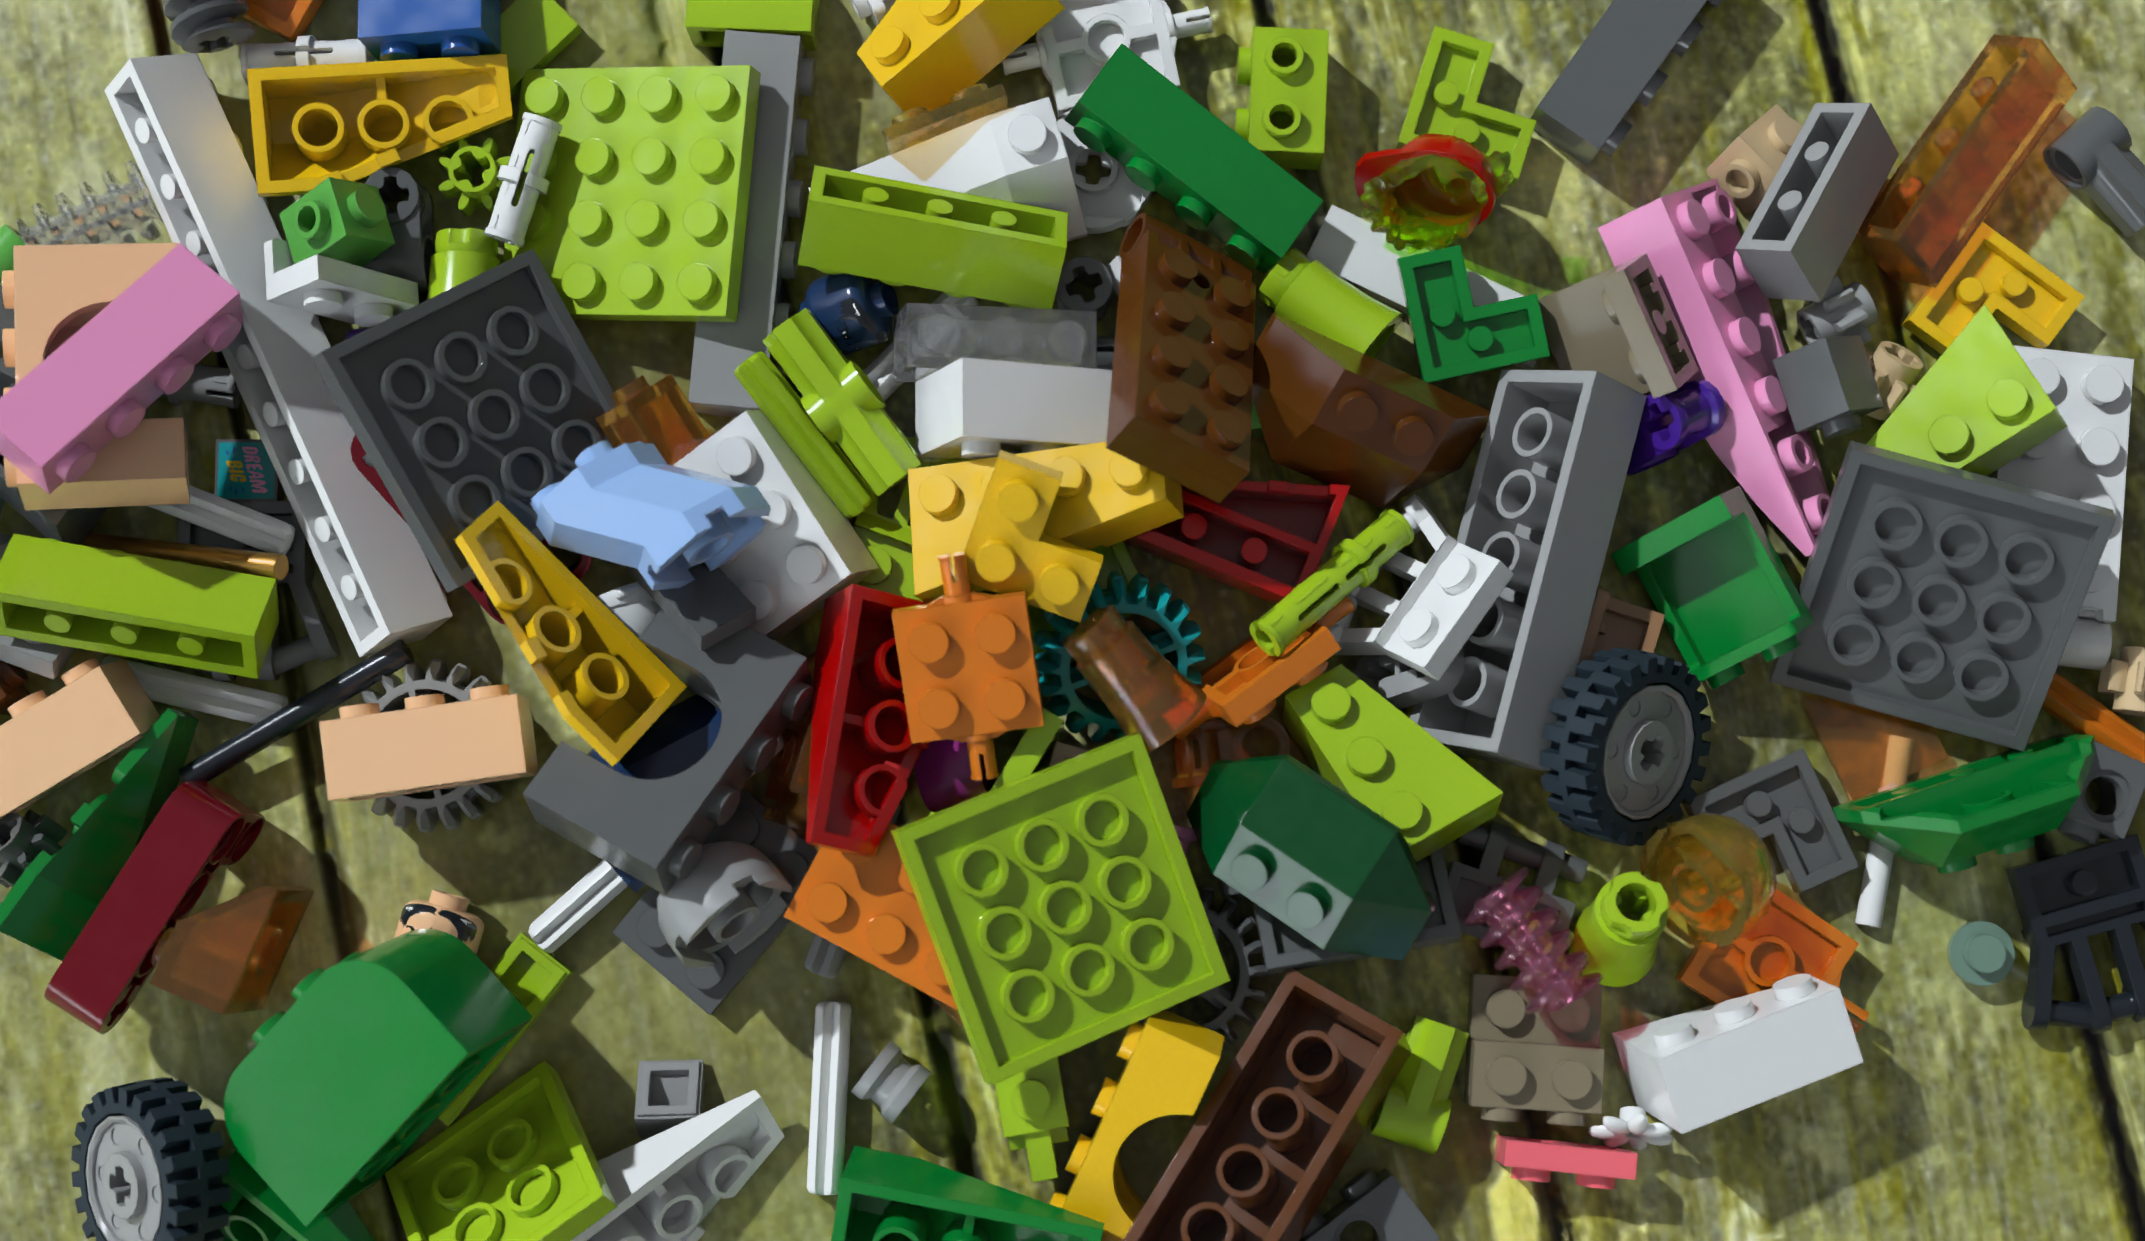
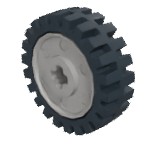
[1540,647,1711,847]
[71,1077,231,1241]

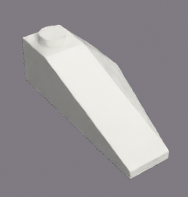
[808,97,1087,242]
[571,1090,785,1241]

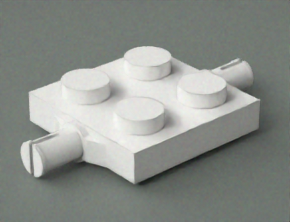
[1002,0,1213,117]

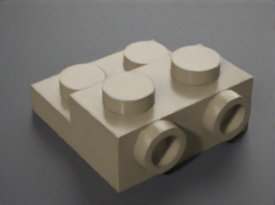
[1464,973,1605,1126]

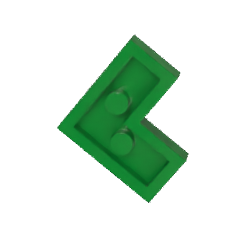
[1396,245,1550,384]

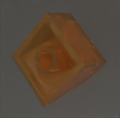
[149,885,314,1015]

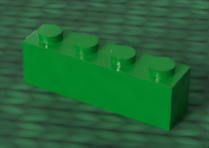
[1064,43,1323,274]

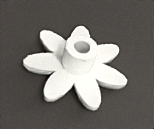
[1588,1106,1673,1151]

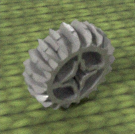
[361,659,513,833]

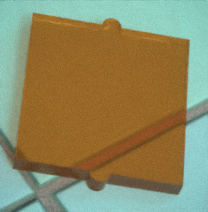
[1800,694,1949,801]

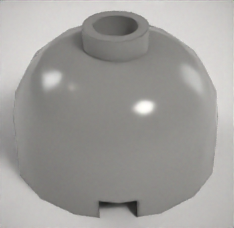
[657,841,792,969]

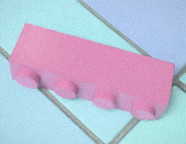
[0,243,243,495]

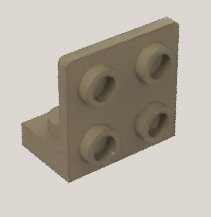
[1538,253,1699,399]

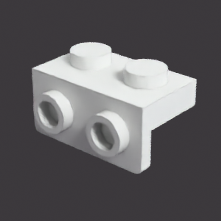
[264,238,419,327]

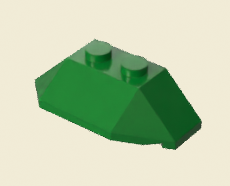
[1832,733,2096,874]

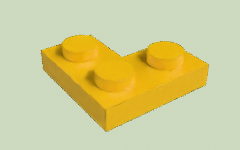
[1901,221,2085,355]
[954,450,1104,623]

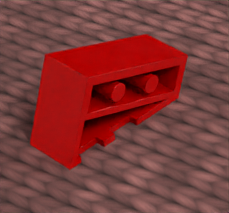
[1123,480,1351,605]

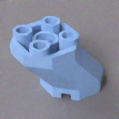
[531,441,771,590]

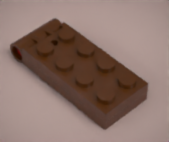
[1106,212,1256,503]

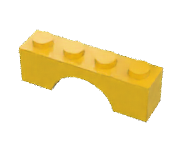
[1048,1009,1225,1241]

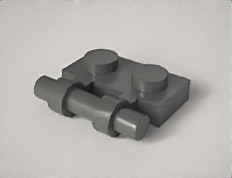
[1447,821,1588,965]

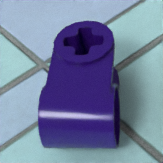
[1626,379,1726,477]

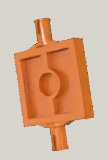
[891,552,1045,780]
[1164,596,1355,741]
[1668,871,1869,1034]

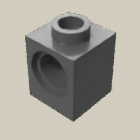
[2057,741,2145,845]

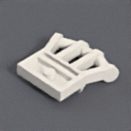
[1329,493,1514,681]

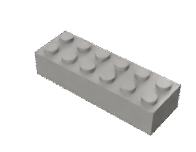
[1410,369,1647,771]

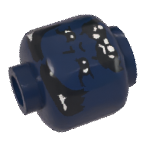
[799,273,899,356]

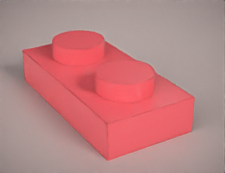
[1494,1134,1638,1189]

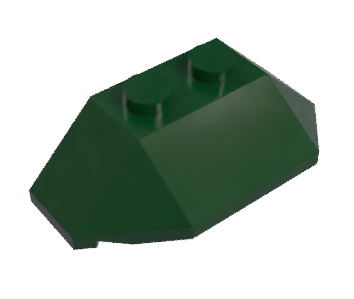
[1186,755,1437,961]

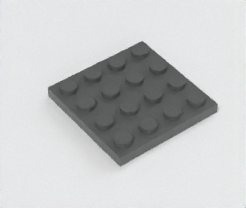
[312,249,641,593]
[1770,440,2116,751]

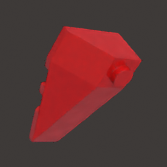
[806,584,931,857]

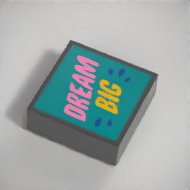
[214,439,284,502]

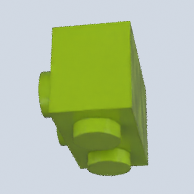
[1234,26,1329,170]

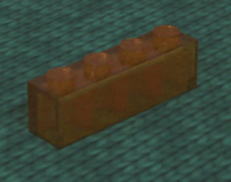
[1855,34,2077,288]

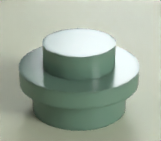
[1947,921,2015,986]

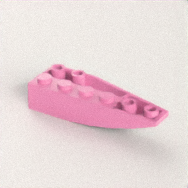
[1598,178,1830,557]

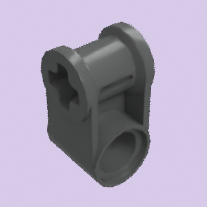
[362,167,435,291]

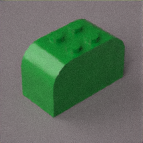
[224,929,533,1227]

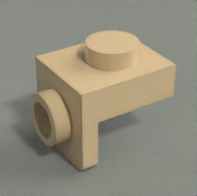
[1706,104,1802,214]

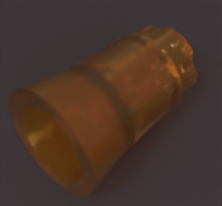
[1063,604,1207,752]

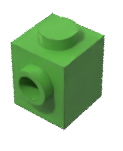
[279,177,395,267]

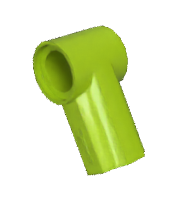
[1370,1014,1469,1155]

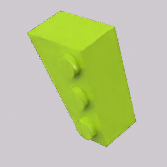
[1866,304,2068,476]
[1282,664,1504,862]

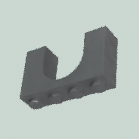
[522,608,814,895]

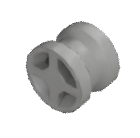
[851,1040,932,1124]

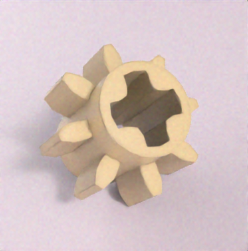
[1864,341,1923,420]
[2098,646,2145,718]

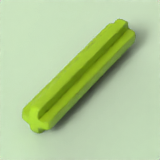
[734,351,875,519]

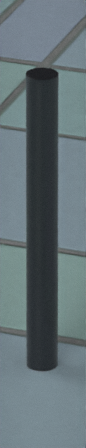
[179,639,414,782]

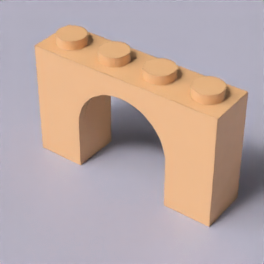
[2,243,190,511]

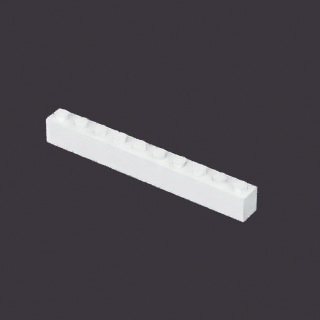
[104,53,453,658]

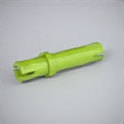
[1249,509,1414,657]

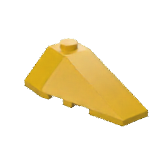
[455,500,687,767]

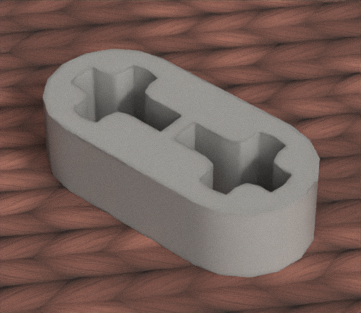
[1354,648,1465,710]

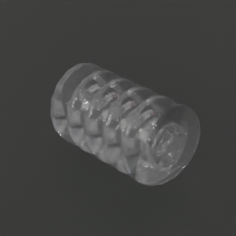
[16,160,164,245]

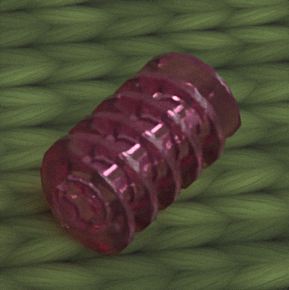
[1464,867,1603,1015]

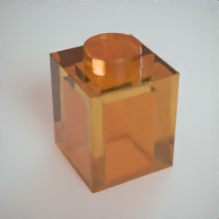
[596,374,710,465]

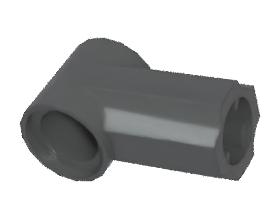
[2043,106,2145,238]

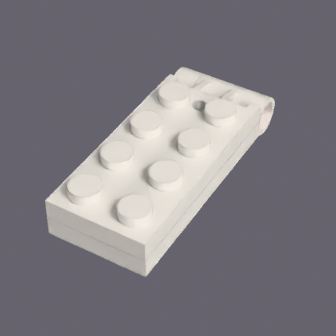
[1987,345,2134,670]

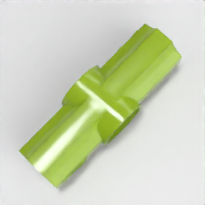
[762,308,924,496]

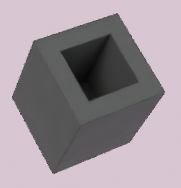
[1772,335,1884,439]

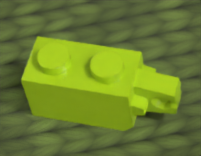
[995,1057,1069,1183]

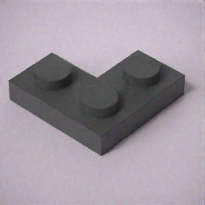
[1683,748,1859,893]

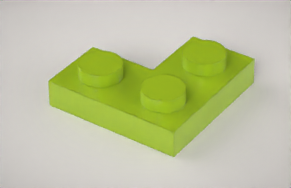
[1395,25,1536,186]

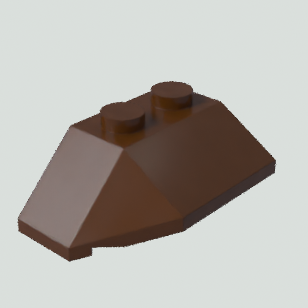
[1252,313,1490,508]

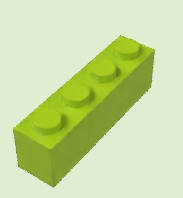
[798,165,1068,311]
[0,533,279,679]

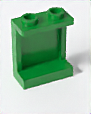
[1611,486,1815,690]

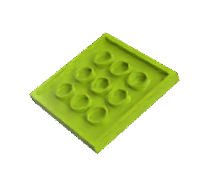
[503,65,761,322]
[891,733,1230,1086]

